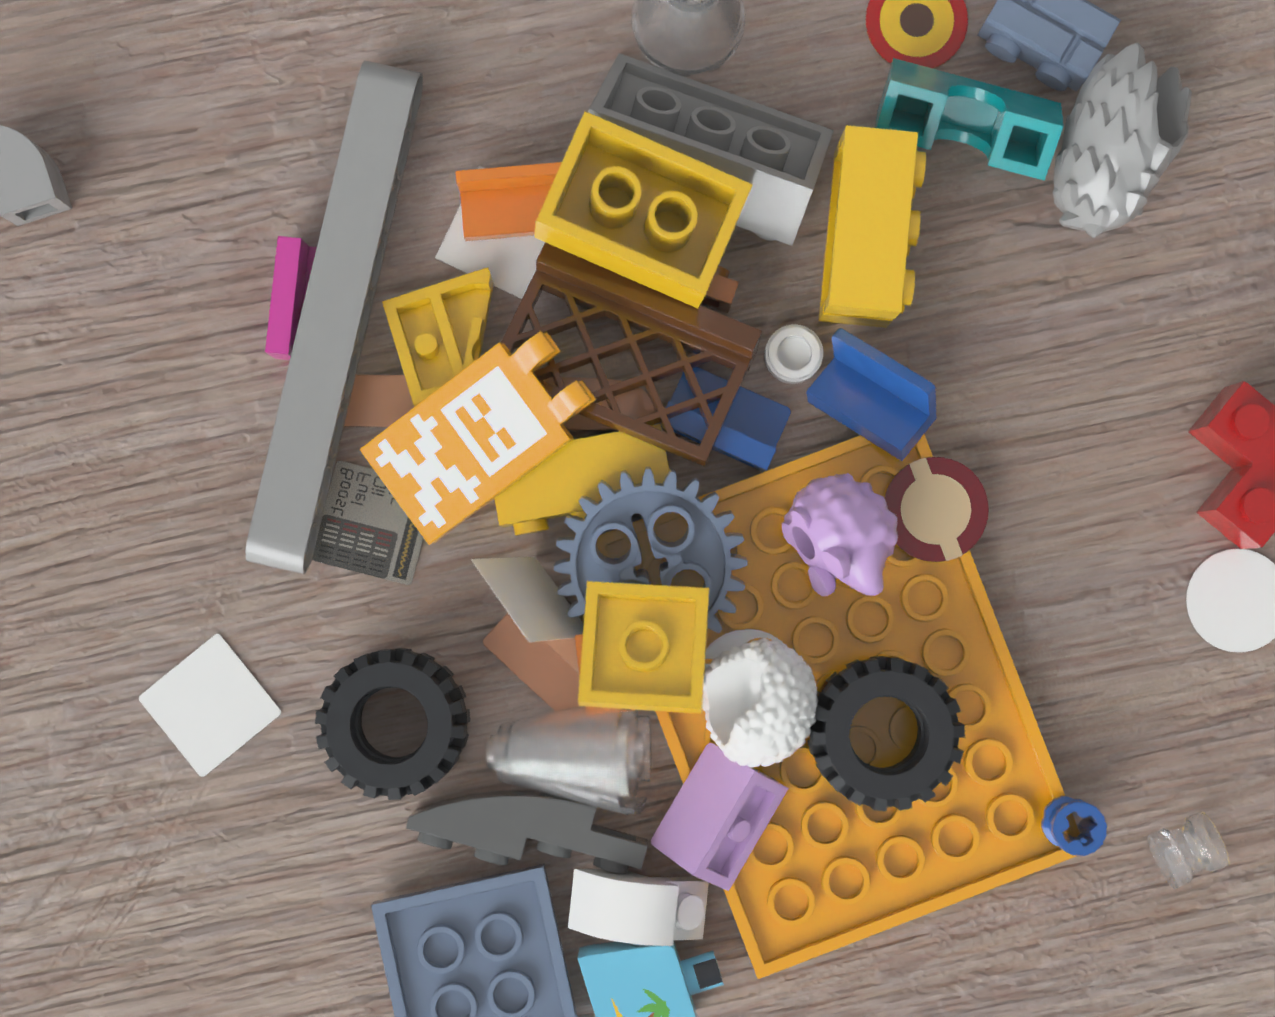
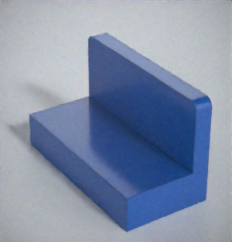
[806,328,937,461]
[659,366,791,472]

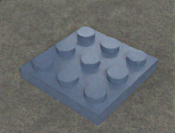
[371,864,578,1017]

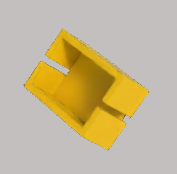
[818,125,926,328]

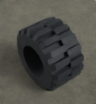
[315,648,470,800]
[807,656,965,812]

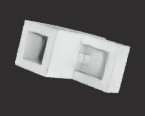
[568,869,709,946]

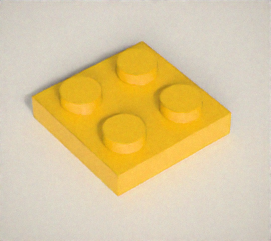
[578,581,709,713]

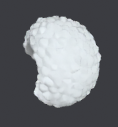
[703,637,818,768]

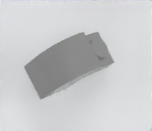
[0,125,72,226]

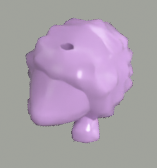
[782,473,898,596]

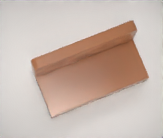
[483,613,580,719]

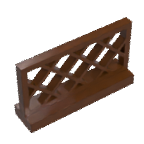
[501,242,762,467]

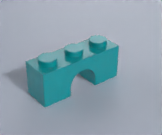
[875,58,1064,181]

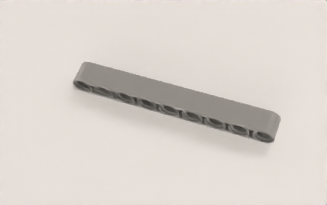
[245,60,423,574]

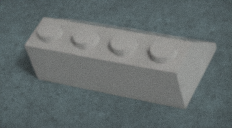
[588,53,834,246]

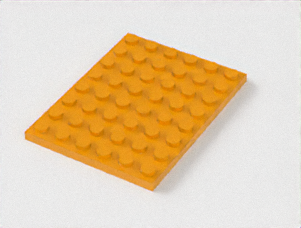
[597,434,1080,979]

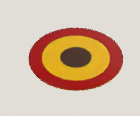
[866,0,968,69]

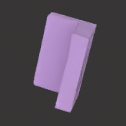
[651,743,789,891]

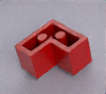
[1188,381,1275,549]

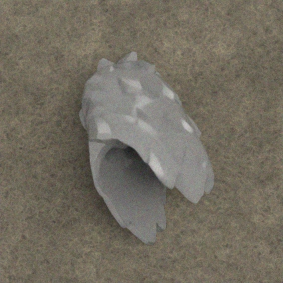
[1053,43,1192,238]

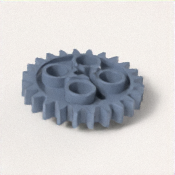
[554,467,748,634]

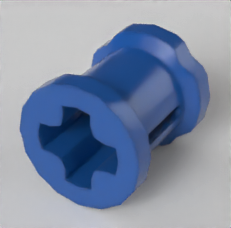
[1041,796,1107,856]

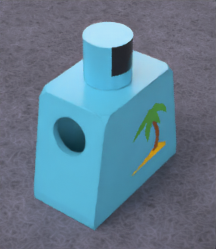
[577,940,724,1017]

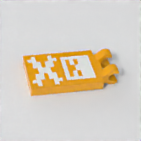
[359,331,597,545]

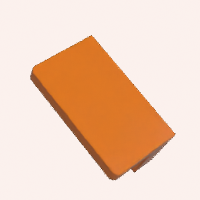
[455,162,562,241]

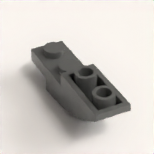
[406,790,648,874]

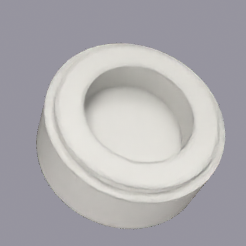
[764,324,823,384]

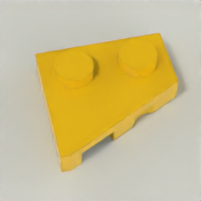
[382,267,494,407]

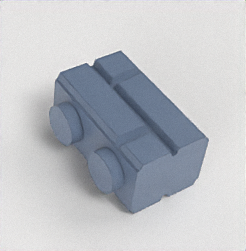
[977,0,1121,92]

